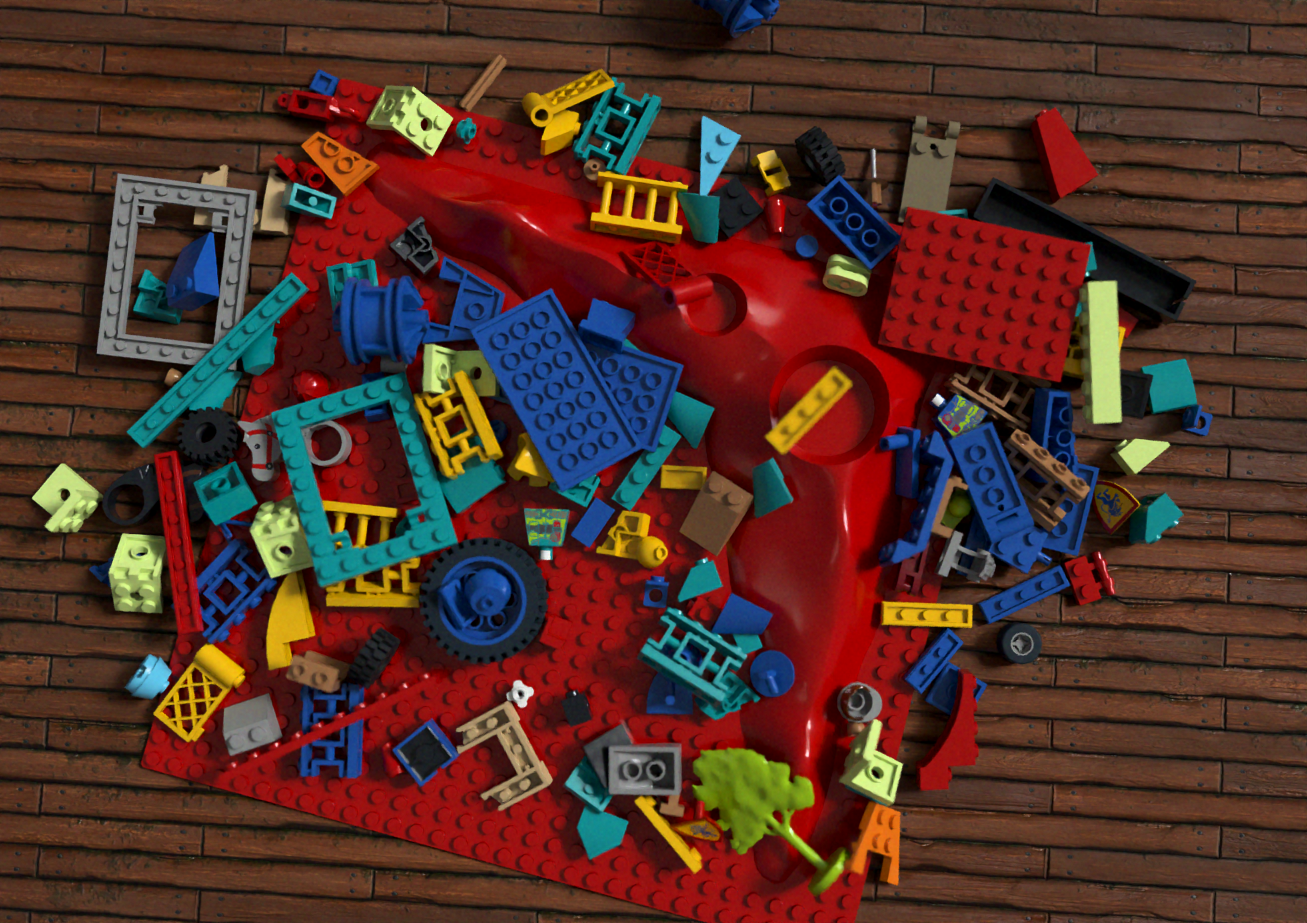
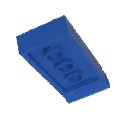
[944,422,1034,544]

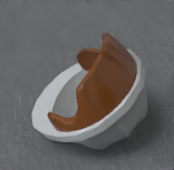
[837,682,882,722]

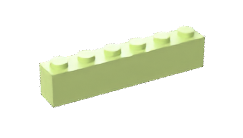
[1079,281,1122,424]

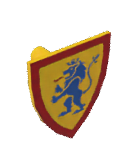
[1092,480,1141,535]

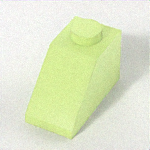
[1110,439,1170,475]

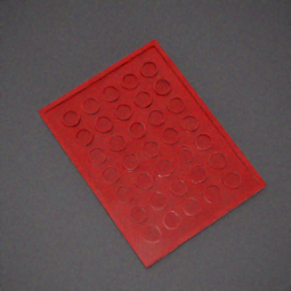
[877,207,1091,382]

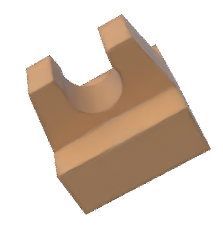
[659,795,684,817]

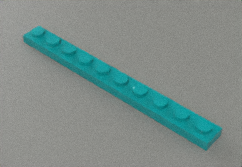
[127,272,309,448]

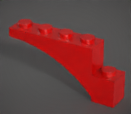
[915,669,979,791]

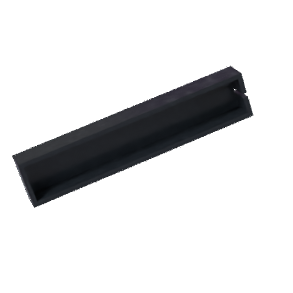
[969,177,1196,325]

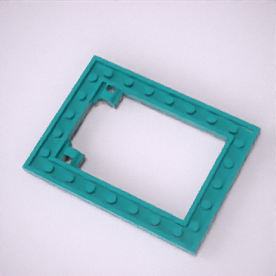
[271,372,458,588]

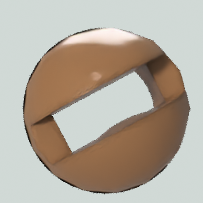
[164,368,184,387]
[846,721,865,737]

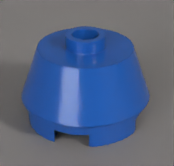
[464,569,511,616]

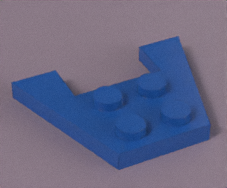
[422,256,505,344]

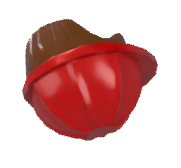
[289,367,331,405]

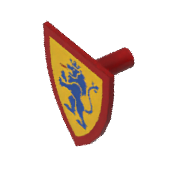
[670,801,724,843]

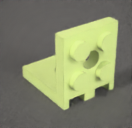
[366,86,453,156]
[422,344,500,397]
[32,463,104,533]
[250,495,314,578]
[109,533,167,613]
[839,719,903,806]

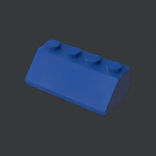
[806,175,900,270]

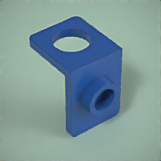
[1181,405,1213,436]
[643,576,669,608]

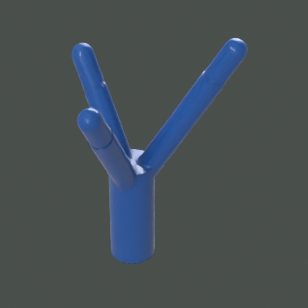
[205,512,253,545]

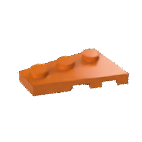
[301,131,380,196]

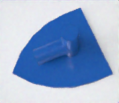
[647,672,693,714]

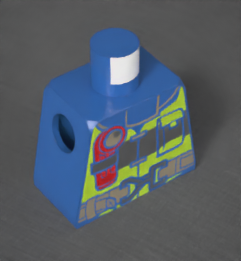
[928,393,988,439]

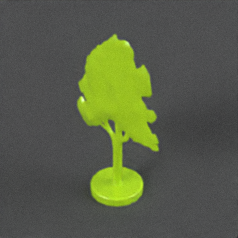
[692,748,851,896]

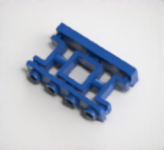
[171,539,280,644]
[298,682,364,778]

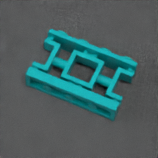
[572,77,661,176]
[637,607,747,708]

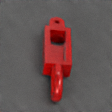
[278,89,362,123]

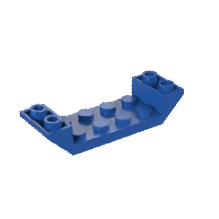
[878,431,953,568]

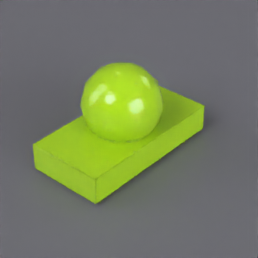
[941,490,972,529]

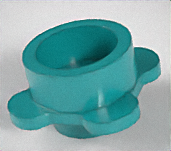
[456,118,476,144]

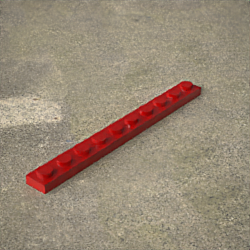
[218,672,442,784]

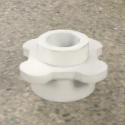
[507,680,534,708]

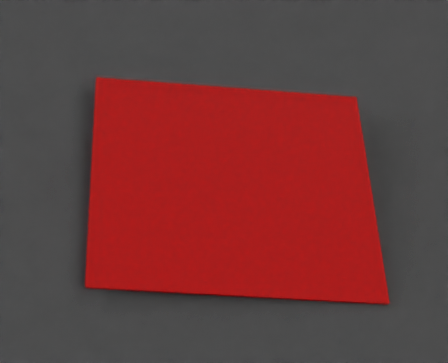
[141,78,994,923]

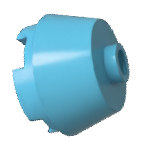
[125,654,172,700]

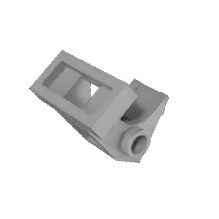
[934,531,996,583]

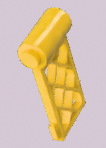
[522,69,615,127]
[153,642,246,742]

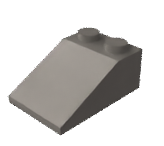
[609,743,682,795]

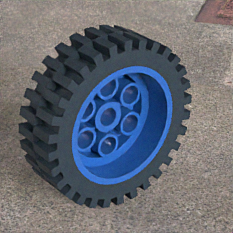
[419,537,549,664]

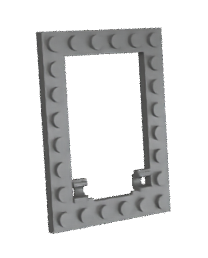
[96,173,257,370]

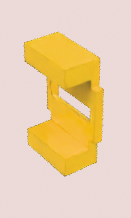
[751,150,791,196]

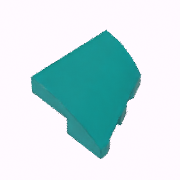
[678,192,720,243]
[133,269,183,325]
[694,668,760,721]

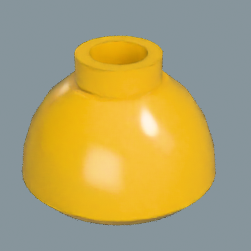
[637,536,668,568]

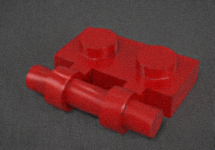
[1062,550,1116,606]

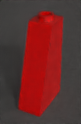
[1030,107,1098,203]

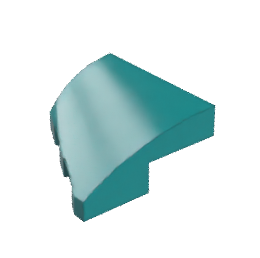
[242,319,280,376]
[189,370,244,412]
[667,391,715,449]
[752,458,794,518]

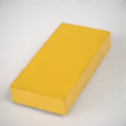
[661,465,707,490]

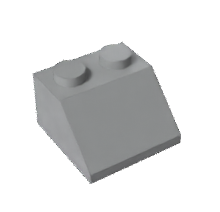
[223,693,283,756]

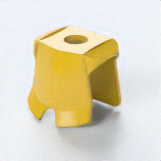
[507,433,554,487]

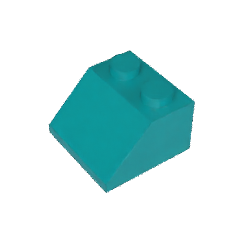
[193,461,258,526]

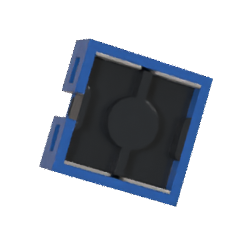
[392,719,460,787]

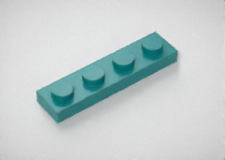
[612,425,681,511]

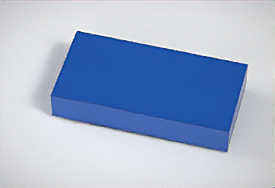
[571,497,615,548]
[436,577,478,630]

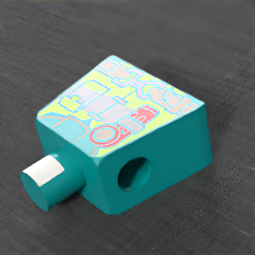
[524,508,570,560]

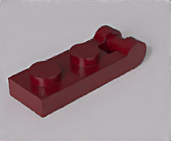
[892,529,931,597]

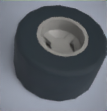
[996,622,1042,665]

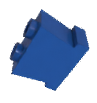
[579,298,636,354]

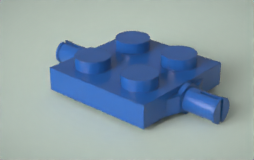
[980,526,1052,574]

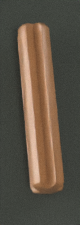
[459,54,507,112]

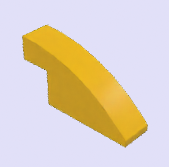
[267,569,316,670]

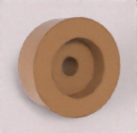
[584,159,606,183]

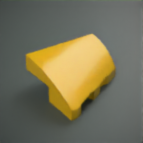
[596,511,651,560]

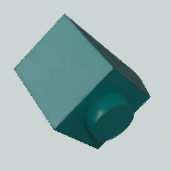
[280,183,337,220]
[678,557,723,602]

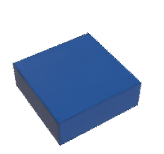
[309,69,339,96]

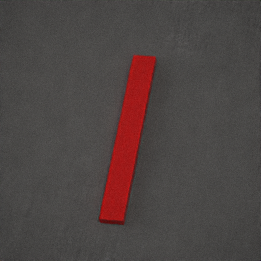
[154,450,204,636]

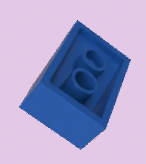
[166,232,220,311]

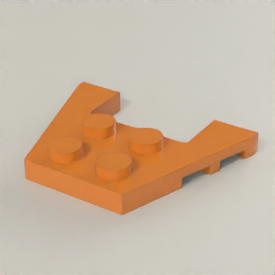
[843,802,900,886]

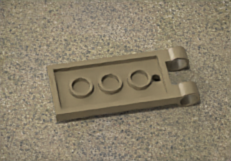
[897,115,960,224]

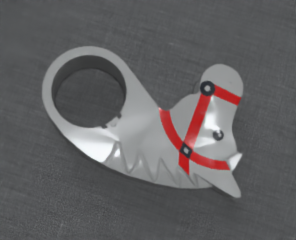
[237,415,352,482]

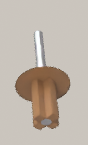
[860,149,888,208]

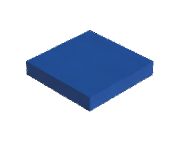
[924,662,987,715]

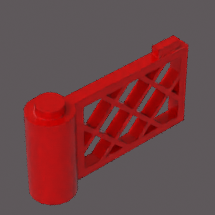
[620,240,713,309]

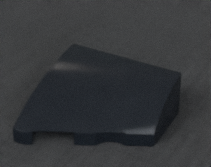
[388,216,439,280]

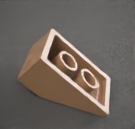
[679,471,754,556]

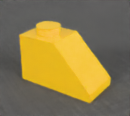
[541,109,582,155]

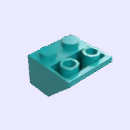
[1129,493,1183,544]

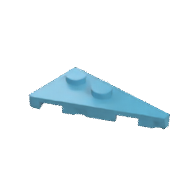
[699,116,741,195]

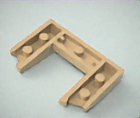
[193,165,293,236]
[456,700,553,811]

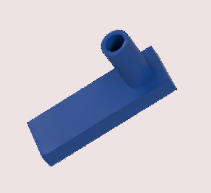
[880,426,920,499]

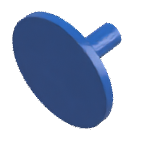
[750,650,795,697]

